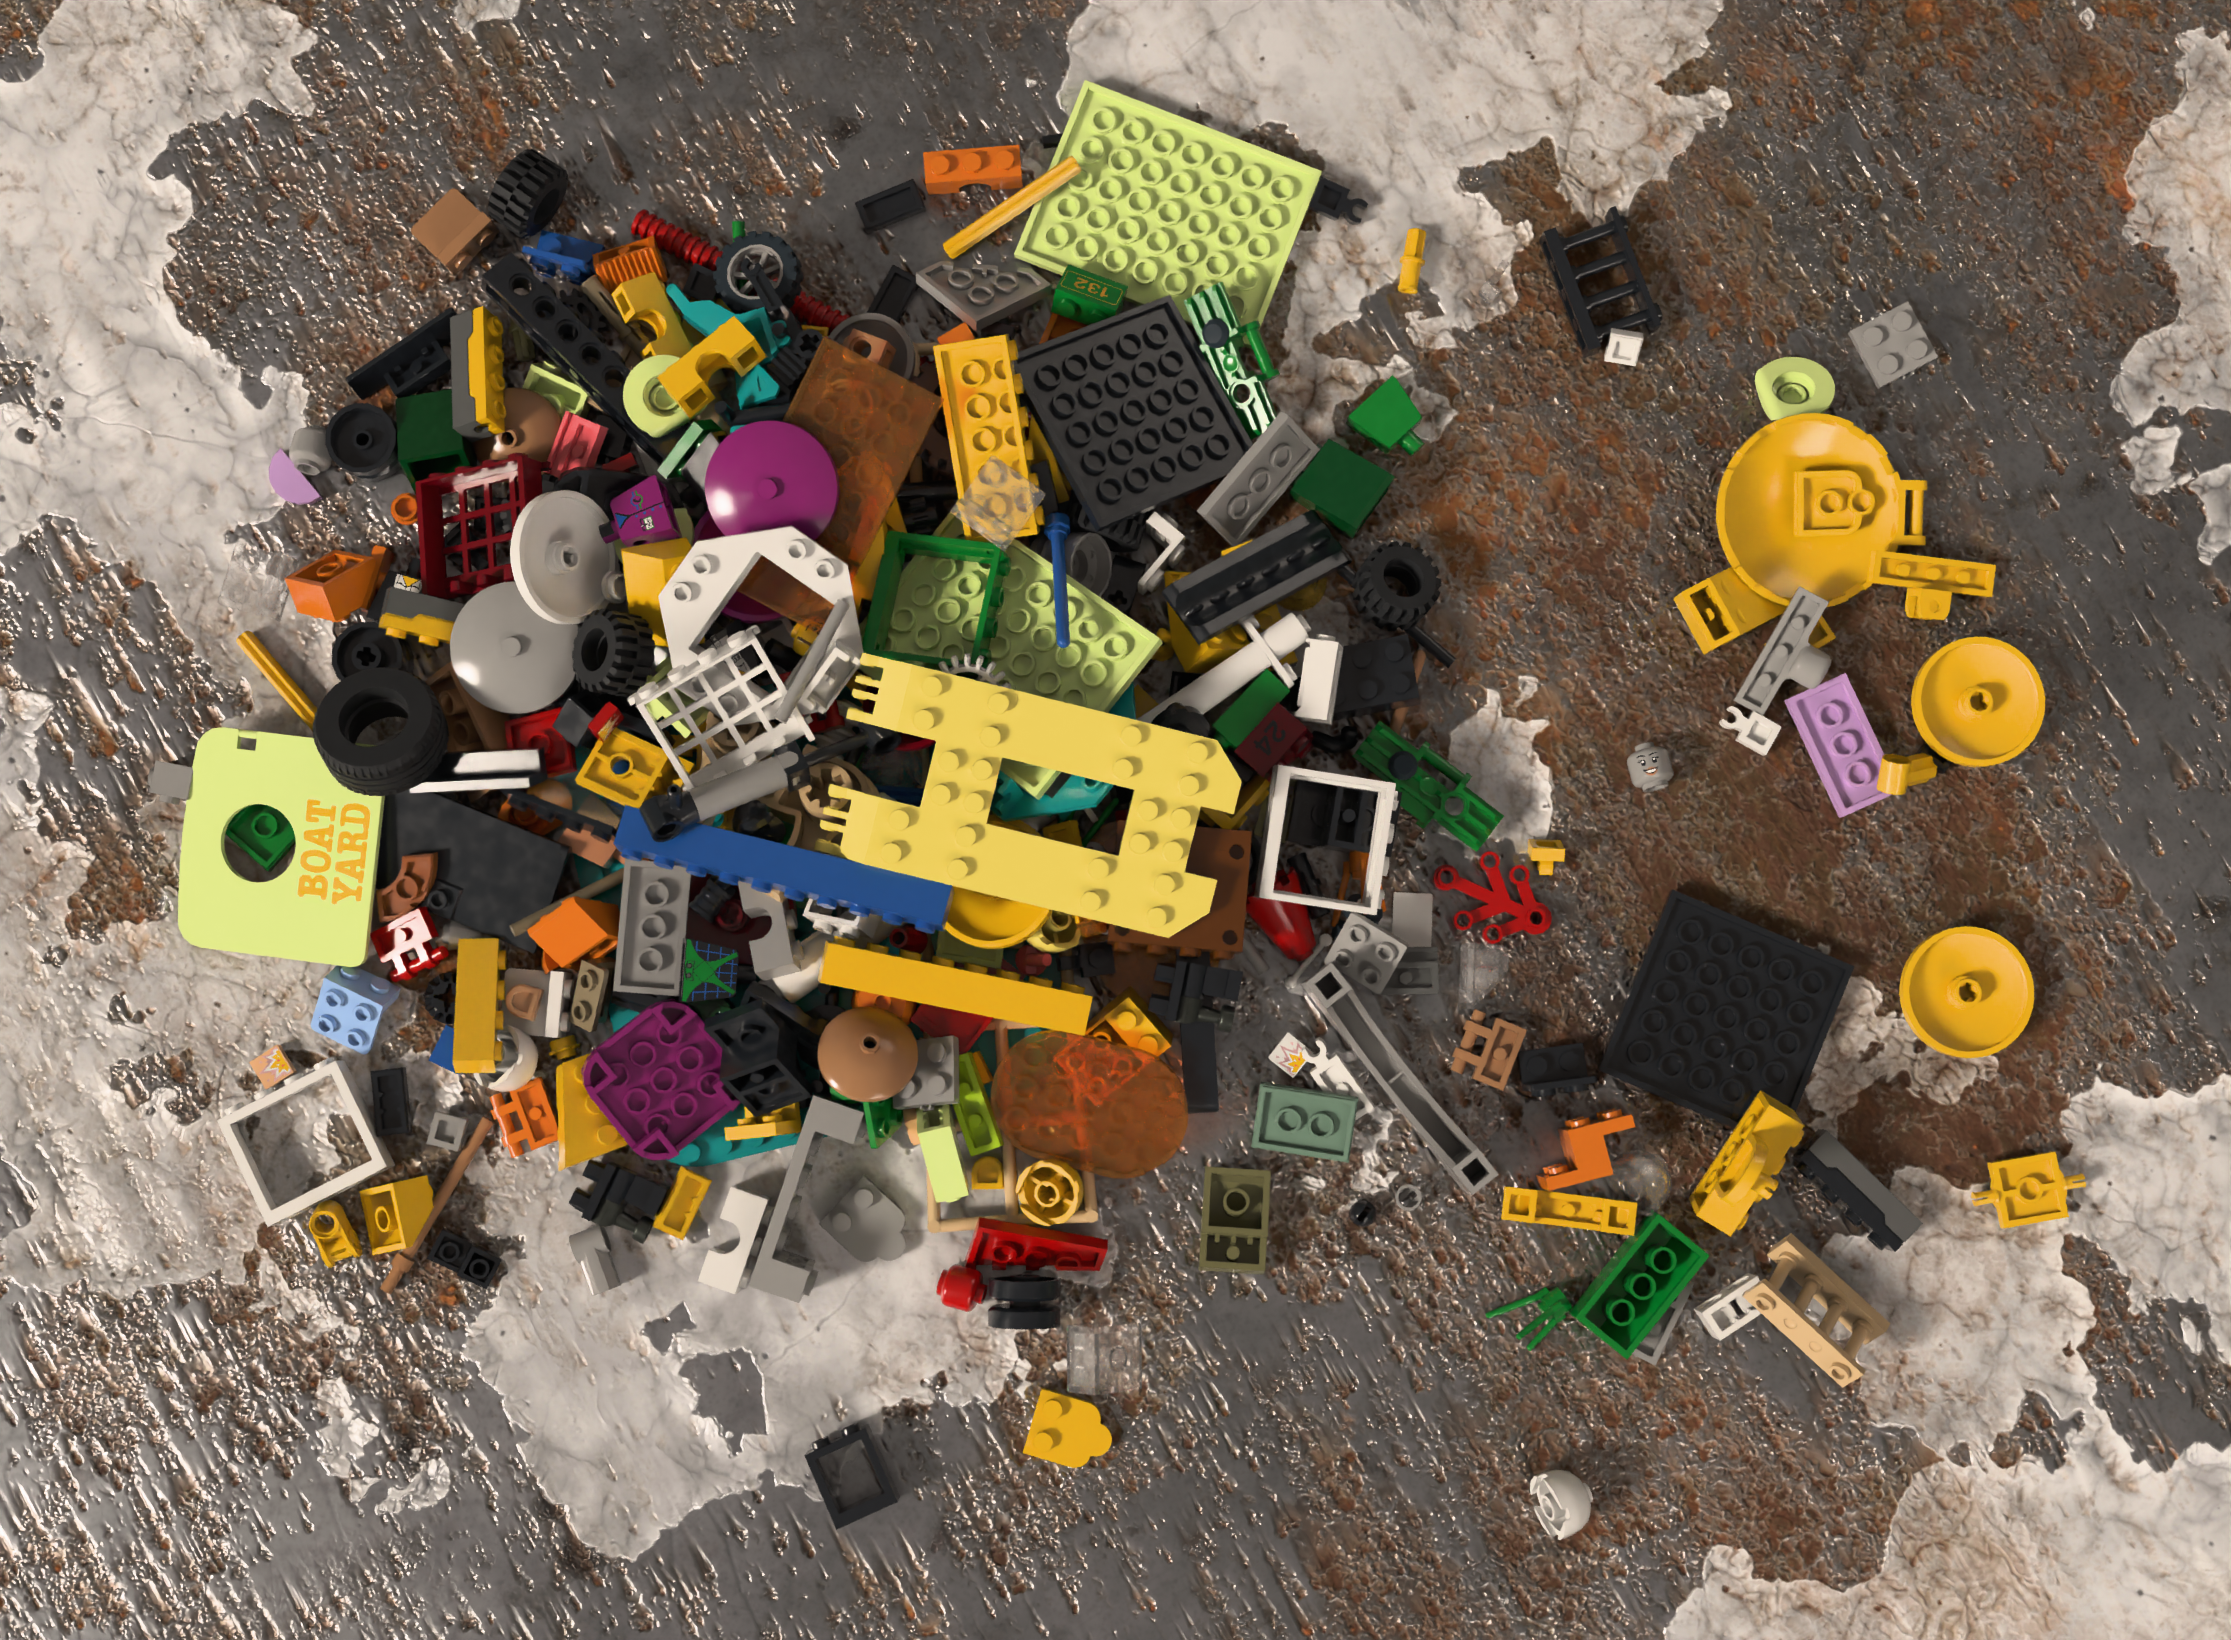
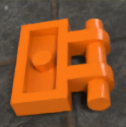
[489,1077,558,1158]

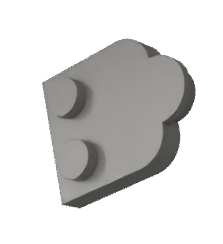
[819,1175,906,1262]

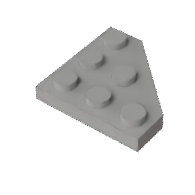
[916,261,1051,332]

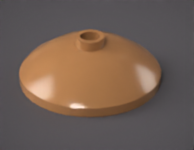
[472,388,562,484]
[817,1007,918,1102]

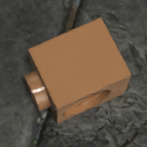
[840,328,897,379]

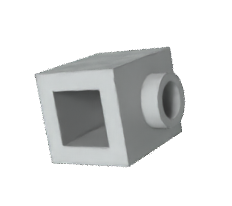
[148,760,193,805]

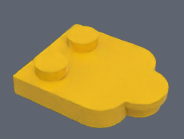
[1794,470,1876,537]
[1023,1387,1112,1468]

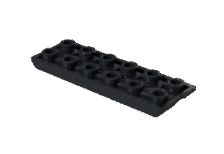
[1162,510,1352,645]

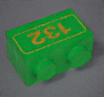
[1051,264,1128,326]

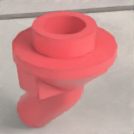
[1015,944,1052,976]

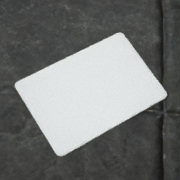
[1392,892,1433,947]

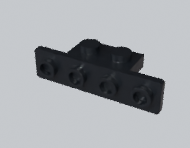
[346,307,458,400]

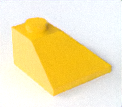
[359,1175,434,1255]

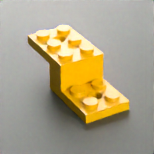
[575,728,736,832]

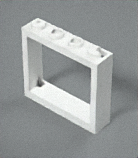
[1254,765,1399,915]
[217,1058,395,1227]

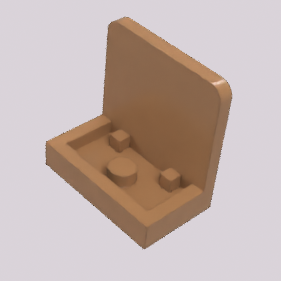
[411,188,500,276]

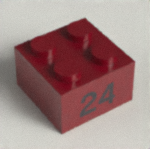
[1234,703,1315,784]

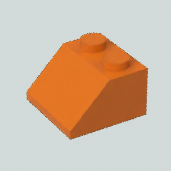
[284,549,376,622]

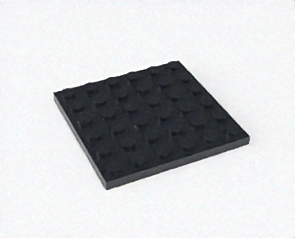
[1013,295,1253,533]
[1597,890,1855,1129]

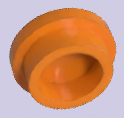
[391,493,418,526]

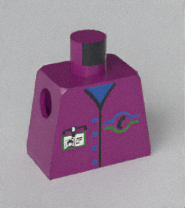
[599,475,682,547]

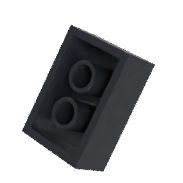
[1332,634,1420,721]

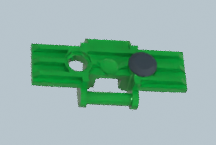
[1184,282,1280,440]
[1352,721,1504,852]

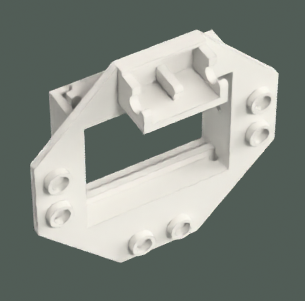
[658,525,864,726]

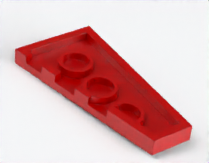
[965,1217,1108,1271]

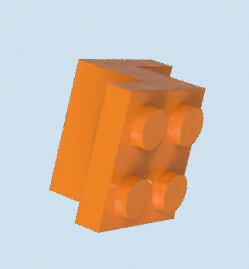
[1536,1108,1635,1191]

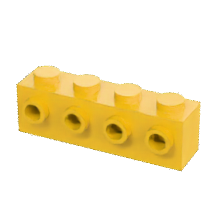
[452,938,507,1073]

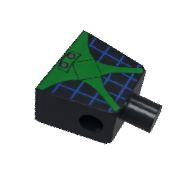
[678,938,756,1002]

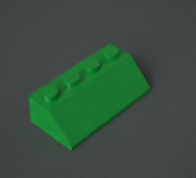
[1568,1210,1710,1360]

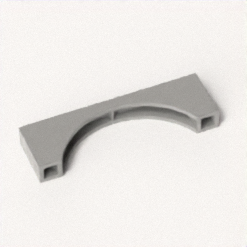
[1300,962,1499,1195]

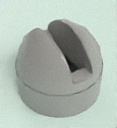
[1395,1184,1422,1212]

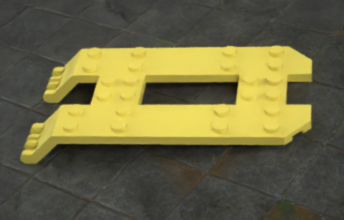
[814,653,1242,938]

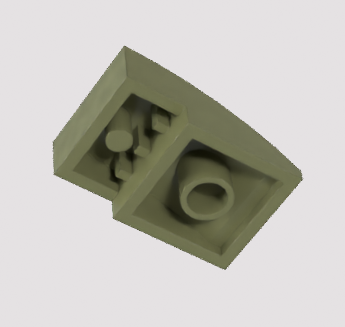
[1198,1166,1271,1275]

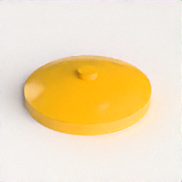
[1911,637,2045,767]
[945,815,1053,949]
[1899,926,2034,1058]

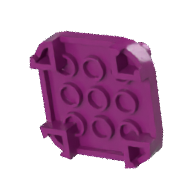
[581,999,741,1160]

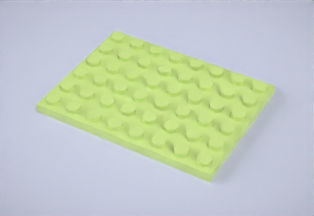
[1014,80,1322,349]
[858,502,1163,800]

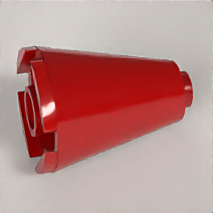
[1246,867,1317,962]

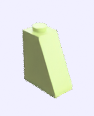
[916,1104,969,1203]

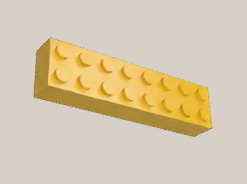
[818,936,1093,1036]

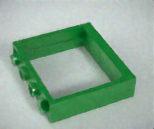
[862,531,1011,679]

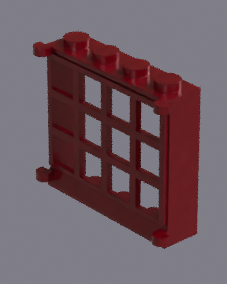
[415,453,551,600]

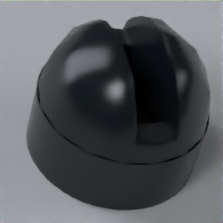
[1349,1200,1376,1227]

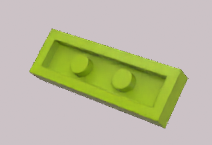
[952,1051,1004,1157]

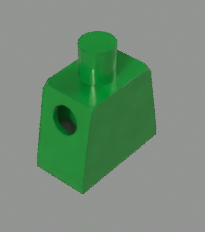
[1346,375,1425,457]

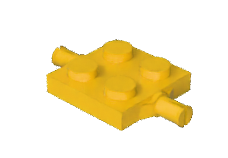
[1971,1151,2086,1228]

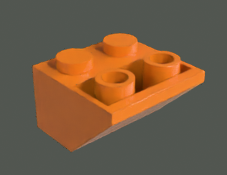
[527,896,620,970]

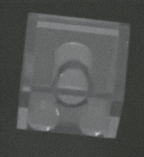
[1067,1322,1142,1395]

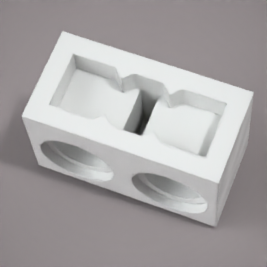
[1694,1273,1761,1341]

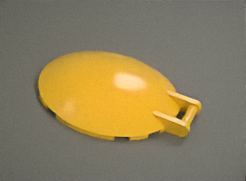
[1716,413,1928,607]

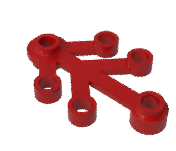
[1432,851,1552,944]

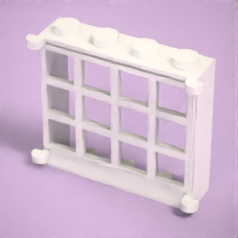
[627,625,815,791]

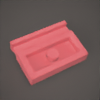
[543,411,609,478]

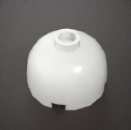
[473,1025,538,1092]
[1530,1470,1593,1540]

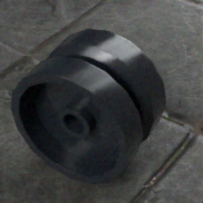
[325,403,401,482]
[332,622,414,681]
[988,1274,1061,1329]

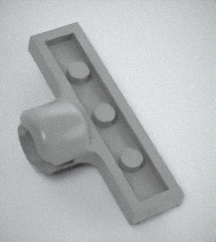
[1734,586,1832,716]

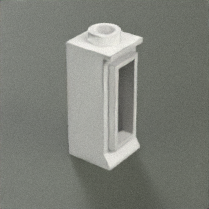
[1294,634,1343,725]

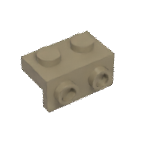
[569,957,616,1032]

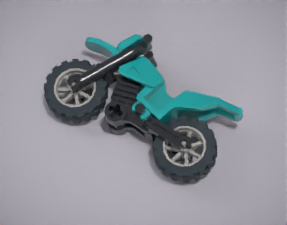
[666,231,893,456]

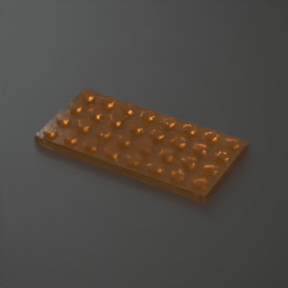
[736,336,945,634]

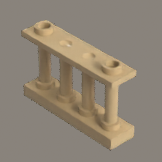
[1743,1233,1891,1388]

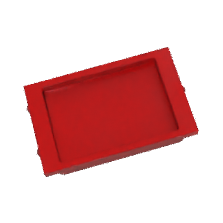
[910,958,1026,1055]

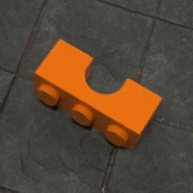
[923,145,1023,195]

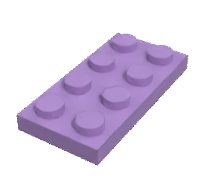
[1784,673,1892,818]

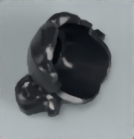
[732,800,786,843]

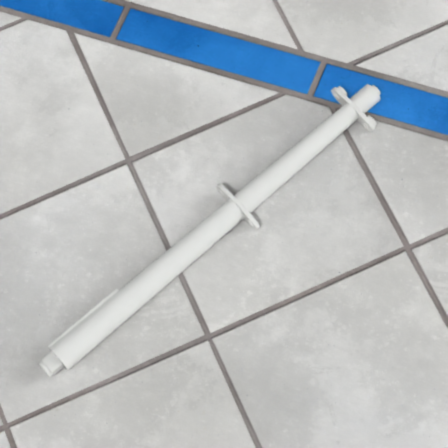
[758,612,1311,1003]

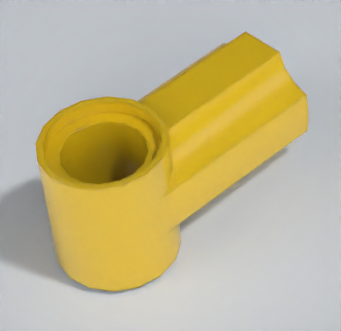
[1876,753,1937,795]

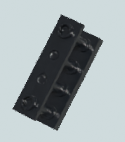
[1539,206,1663,358]

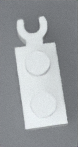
[1301,1037,1375,1121]

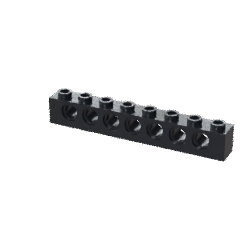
[481,252,691,466]

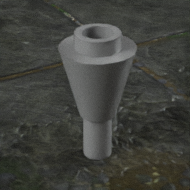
[442,920,504,950]

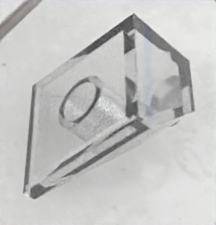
[1458,943,1509,1010]

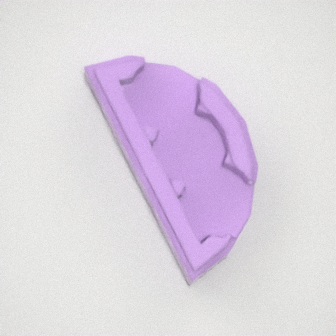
[269,448,324,505]

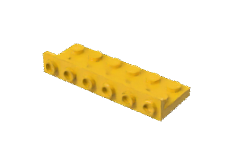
[933,334,1045,542]

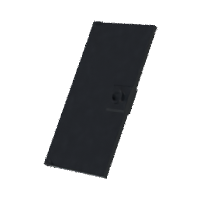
[375,789,572,953]

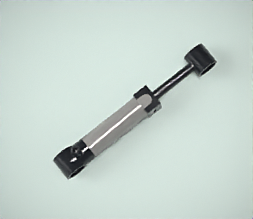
[639,710,902,842]

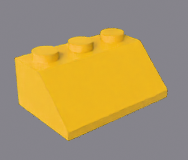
[621,537,705,647]

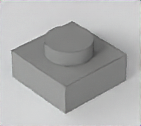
[426,1111,470,1152]

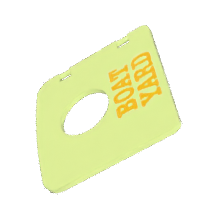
[178,727,385,967]

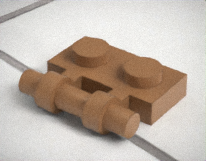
[1450,1009,1527,1091]

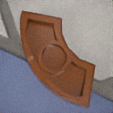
[376,852,438,923]

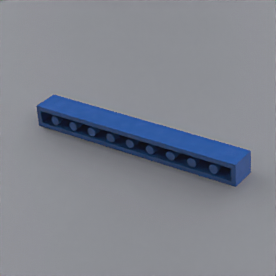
[614,805,954,934]

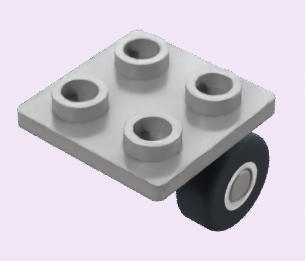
[1325,894,1409,994]

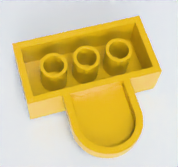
[1689,1090,1804,1237]

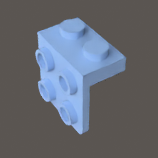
[311,965,401,1055]

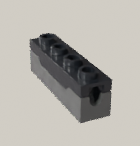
[1792,1129,1923,1252]

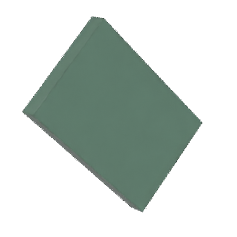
[1251,1081,1358,1163]

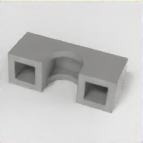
[738,881,804,981]

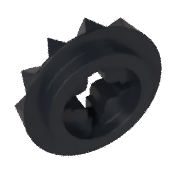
[423,972,457,1024]

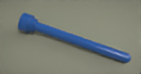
[1044,512,1070,648]

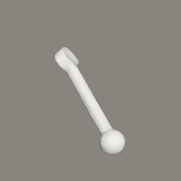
[1284,934,1332,989]

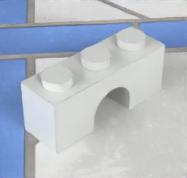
[698,1185,774,1294]

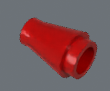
[889,924,928,954]

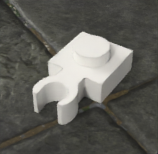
[1719,706,1782,756]

